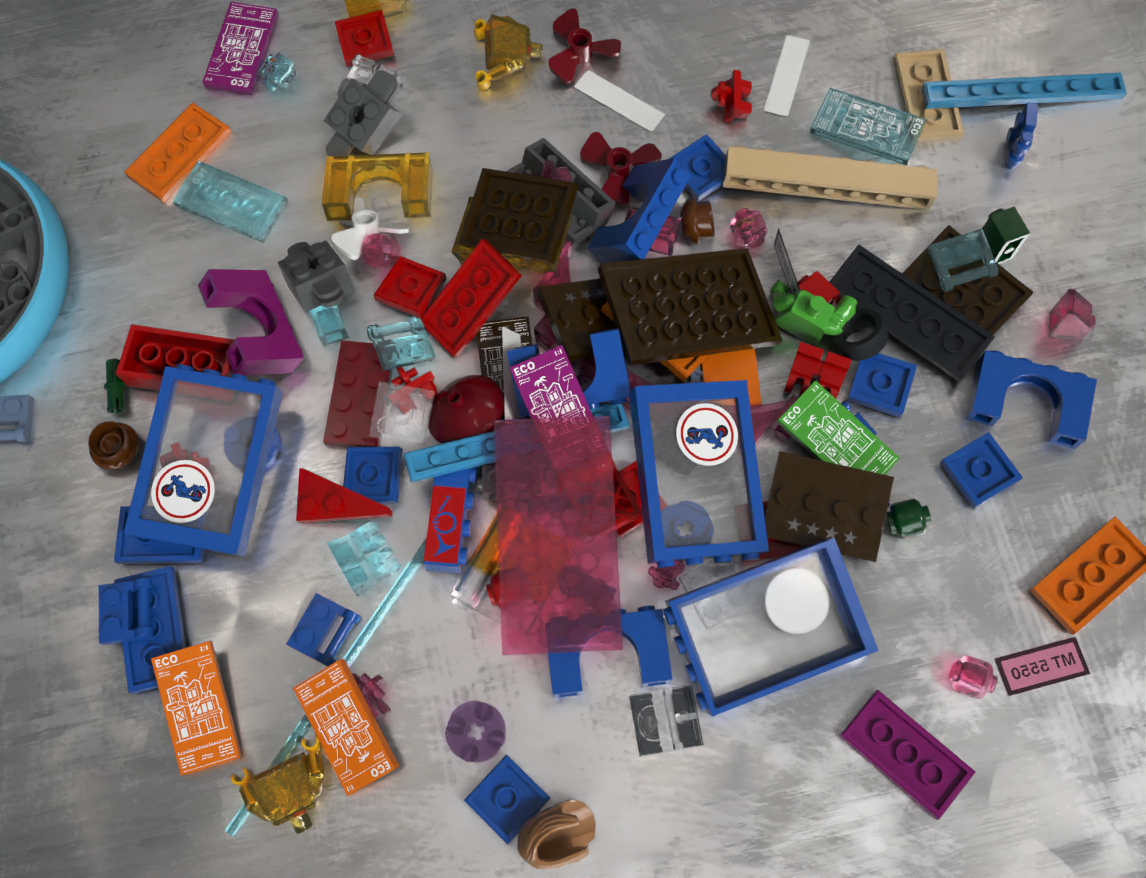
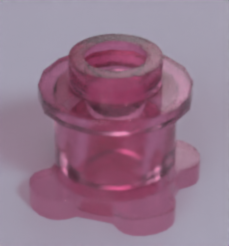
[647,561,685,590]

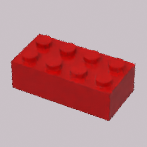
[116,324,235,402]

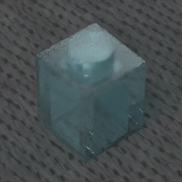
[310,305,349,346]

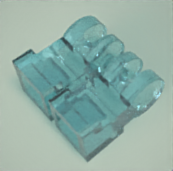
[327,521,401,597]

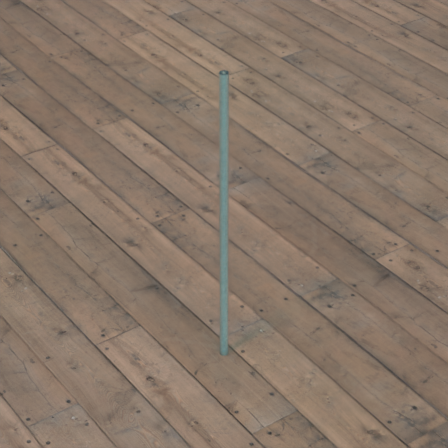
[225,464,487,837]

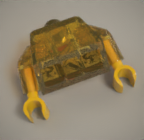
[473,14,543,91]
[231,734,325,834]

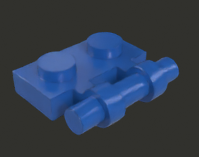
[1006,102,1038,170]

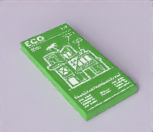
[776,381,900,475]

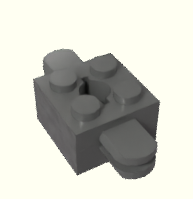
[323,70,402,162]
[278,240,354,312]

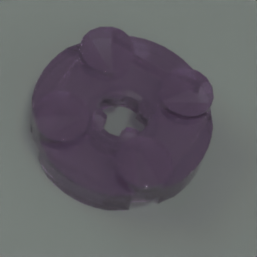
[445,701,506,763]

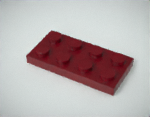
[323,340,396,447]

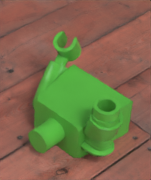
[769,279,857,347]

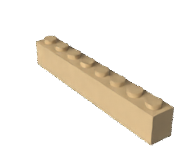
[723,146,937,210]

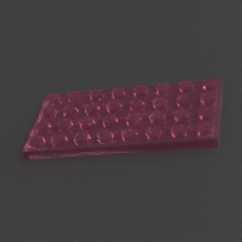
[494,416,623,656]

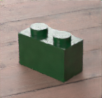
[974,206,1030,264]

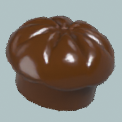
[680,197,715,245]
[88,421,139,470]

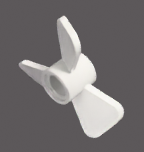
[331,197,410,260]

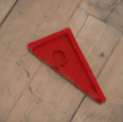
[296,468,393,523]

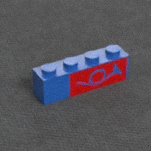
[423,467,478,574]

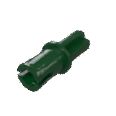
[104,358,127,413]

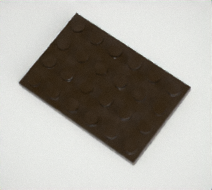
[598,248,782,366]

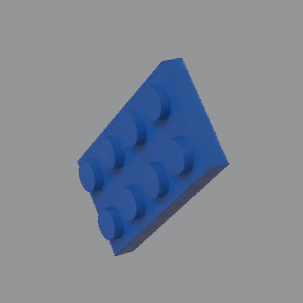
[114,566,186,694]

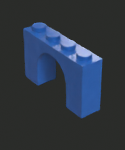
[586,158,691,263]
[507,328,632,420]
[965,350,1097,449]
[545,606,673,699]

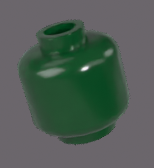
[886,498,932,539]

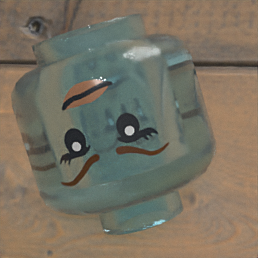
[259,52,297,92]

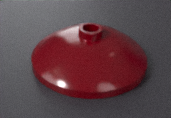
[427,375,504,444]

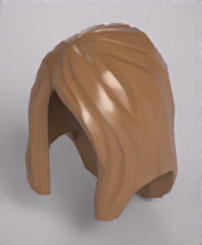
[517,799,596,870]

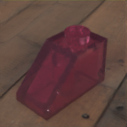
[1049,289,1096,341]

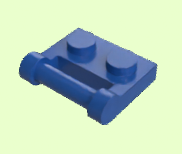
[98,578,154,645]
[286,593,361,667]

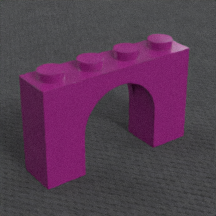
[198,269,304,376]

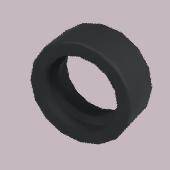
[832,308,888,361]

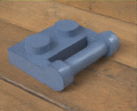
[0,394,34,442]

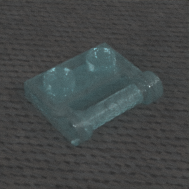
[928,229,998,292]
[367,317,436,371]

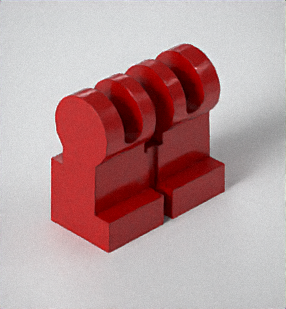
[784,342,852,399]

